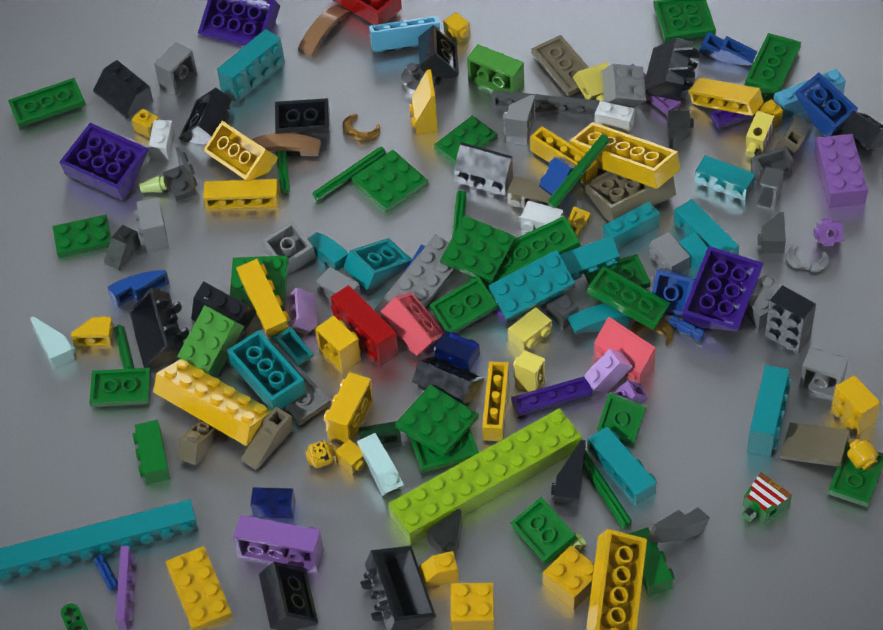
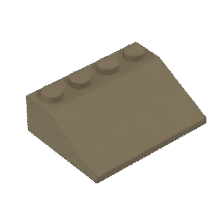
[582,171,676,222]

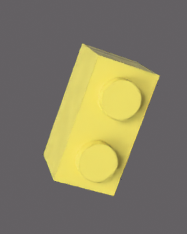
[508,307,552,352]
[513,350,545,392]

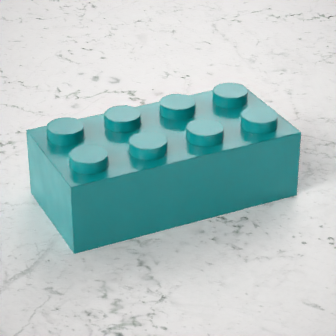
[217,29,285,102]
[488,250,575,323]
[227,330,306,410]
[747,365,792,457]

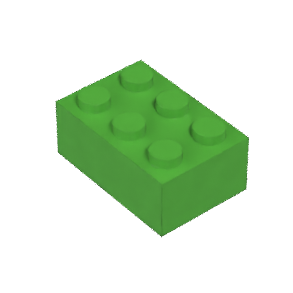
[467,44,524,92]
[177,305,244,377]

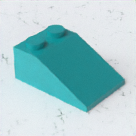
[343,238,412,290]

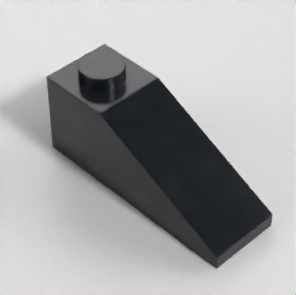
[551,440,586,505]

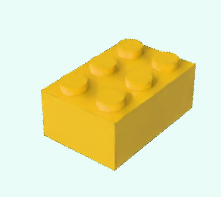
[324,372,374,445]

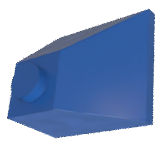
[652,268,695,315]

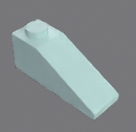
[30,316,76,369]
[357,433,403,496]

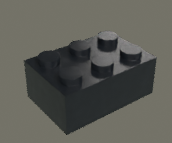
[765,285,816,353]

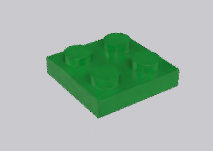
[597,392,648,444]

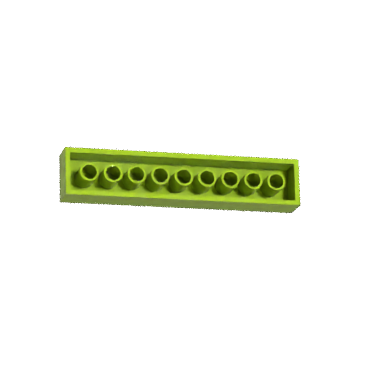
[388,408,582,545]

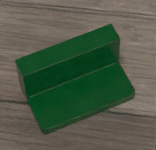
[359,421,401,446]

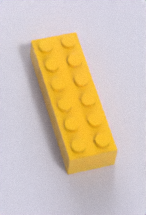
[570,122,680,189]
[153,359,272,446]
[586,529,647,630]

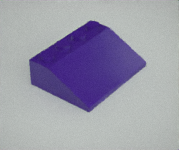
[198,0,280,45]
[59,123,149,201]
[682,246,764,332]

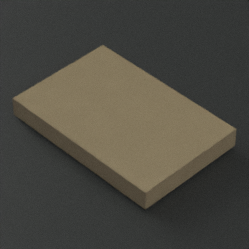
[780,422,850,467]

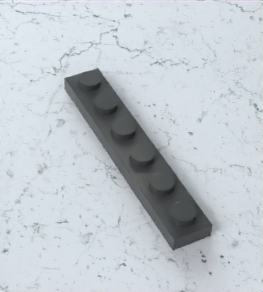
[492,90,599,117]

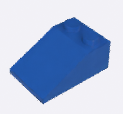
[795,72,858,137]

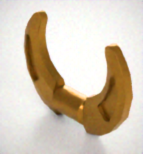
[343,114,380,141]
[631,319,674,345]

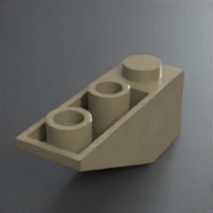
[774,114,811,156]
[507,177,561,209]
[241,407,294,471]
[178,420,219,465]

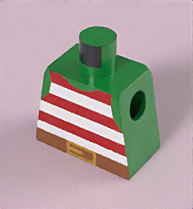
[742,472,792,522]

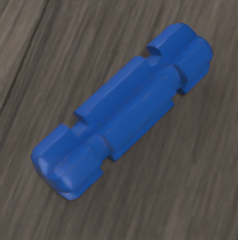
[668,316,705,340]
[94,554,118,591]

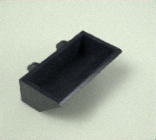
[644,38,700,101]
[129,288,189,370]
[360,546,436,630]

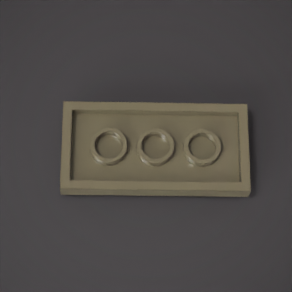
[531,35,589,97]

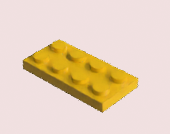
[165,546,233,630]

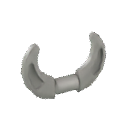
[786,245,829,272]

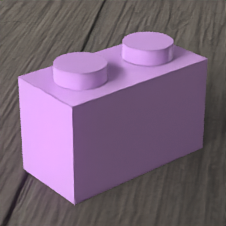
[286,287,318,335]
[584,349,633,393]

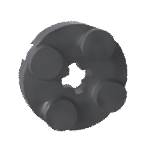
[401,63,436,94]

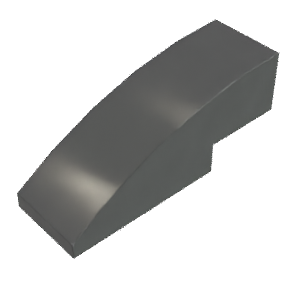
[647,507,710,543]

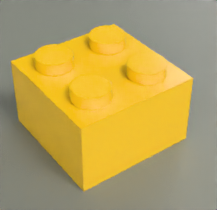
[315,315,361,374]
[831,375,881,436]
[542,546,594,610]
[451,582,494,630]

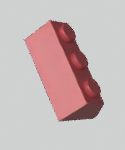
[380,292,447,356]
[594,317,656,384]

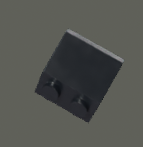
[841,111,883,150]

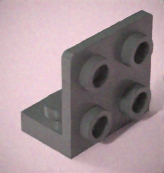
[163,147,198,202]

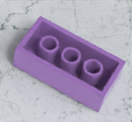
[814,134,868,208]
[233,515,324,572]

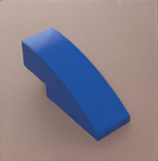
[699,32,758,66]
[107,270,170,307]

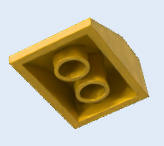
[409,69,438,135]

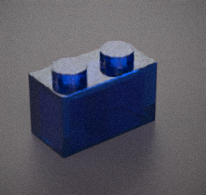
[434,330,480,371]
[250,487,296,519]

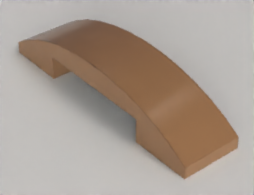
[298,6,350,57]
[251,133,321,156]

